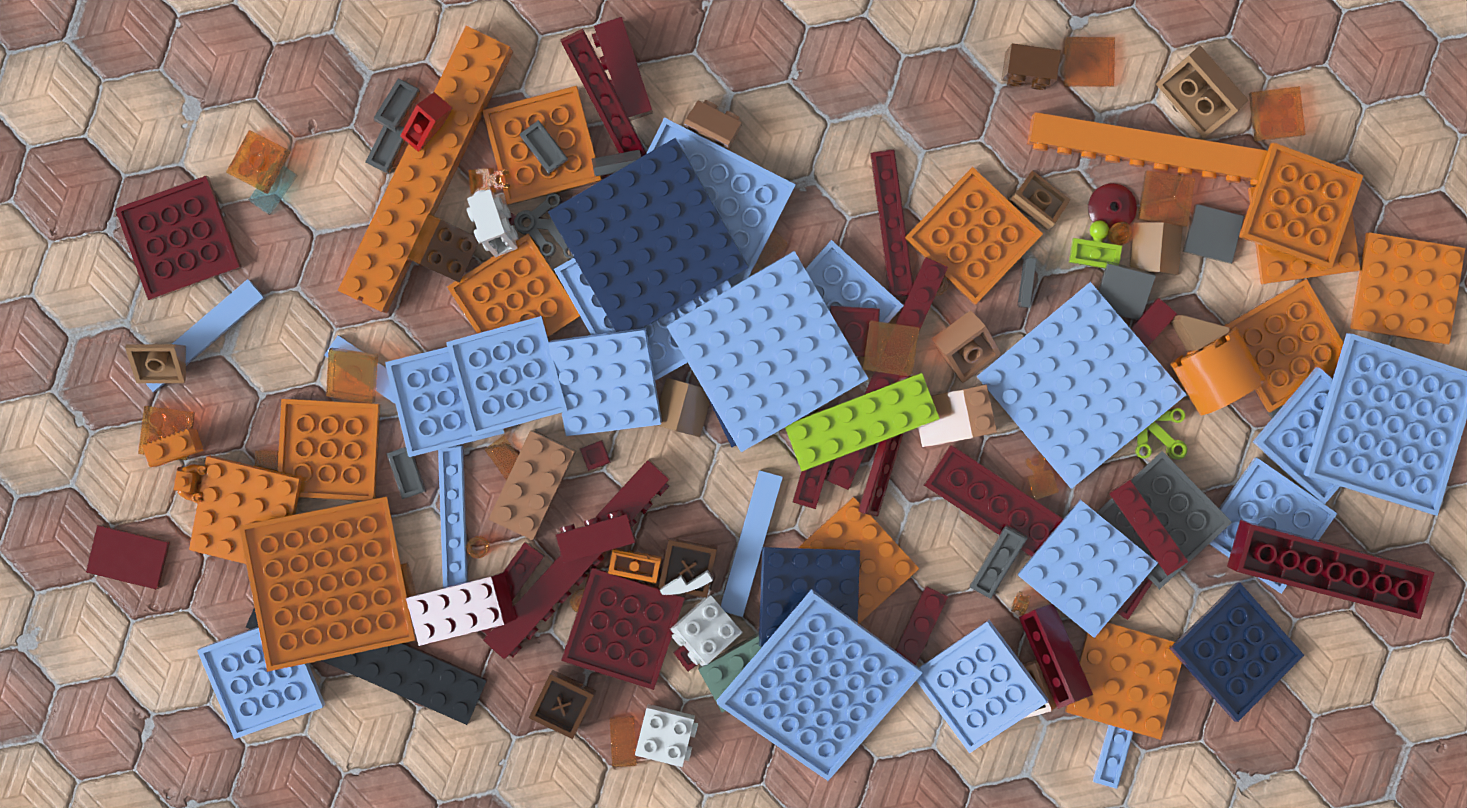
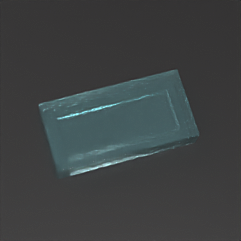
[248,161,298,215]

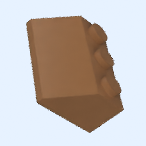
[1156,45,1248,138]

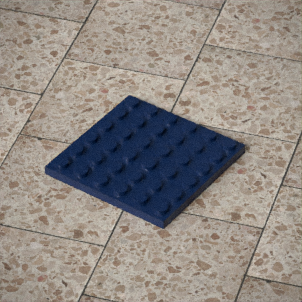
[548,138,749,332]

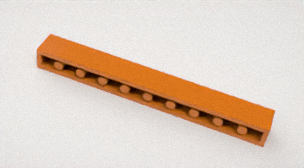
[1027,112,1268,187]

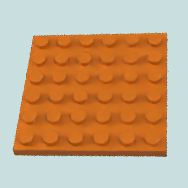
[239,497,415,672]

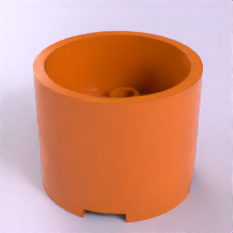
[1170,327,1267,416]

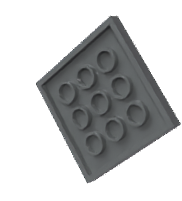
[1096,451,1232,590]

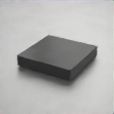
[1183,204,1244,264]
[1098,261,1156,320]

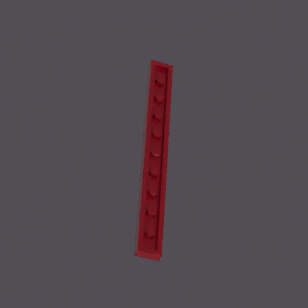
[826,257,948,490]

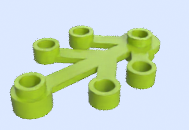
[1135,408,1188,460]

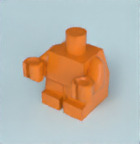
[173,464,207,503]

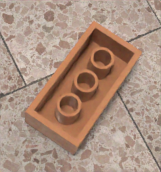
[488,430,577,540]

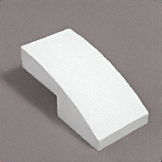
[660,570,713,595]

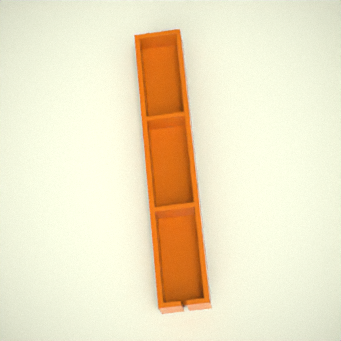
[337,26,513,313]

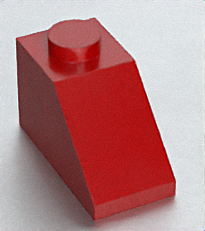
[400,92,453,152]

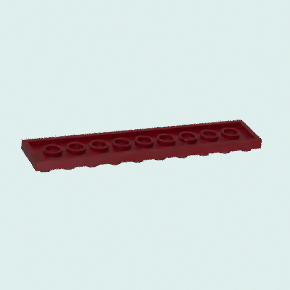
[924,445,1153,620]

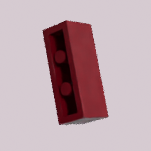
[555,510,636,563]

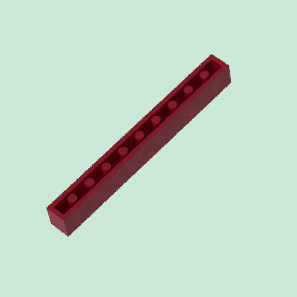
[483,459,670,660]

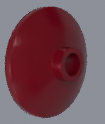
[1088,183,1137,232]

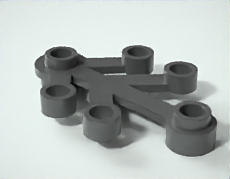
[514,193,574,259]

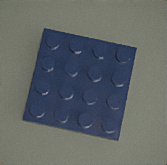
[759,547,860,647]
[1169,582,1304,722]

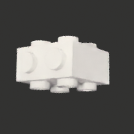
[467,189,519,257]
[670,595,743,666]
[635,704,698,767]

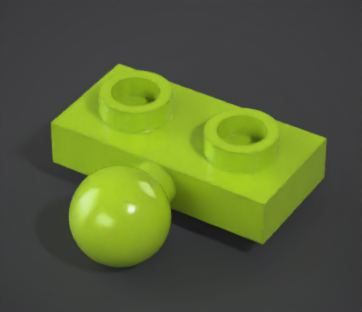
[1068,220,1122,269]

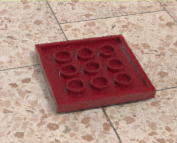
[115,176,242,301]
[561,567,685,690]

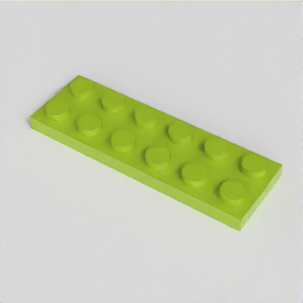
[785,373,940,471]

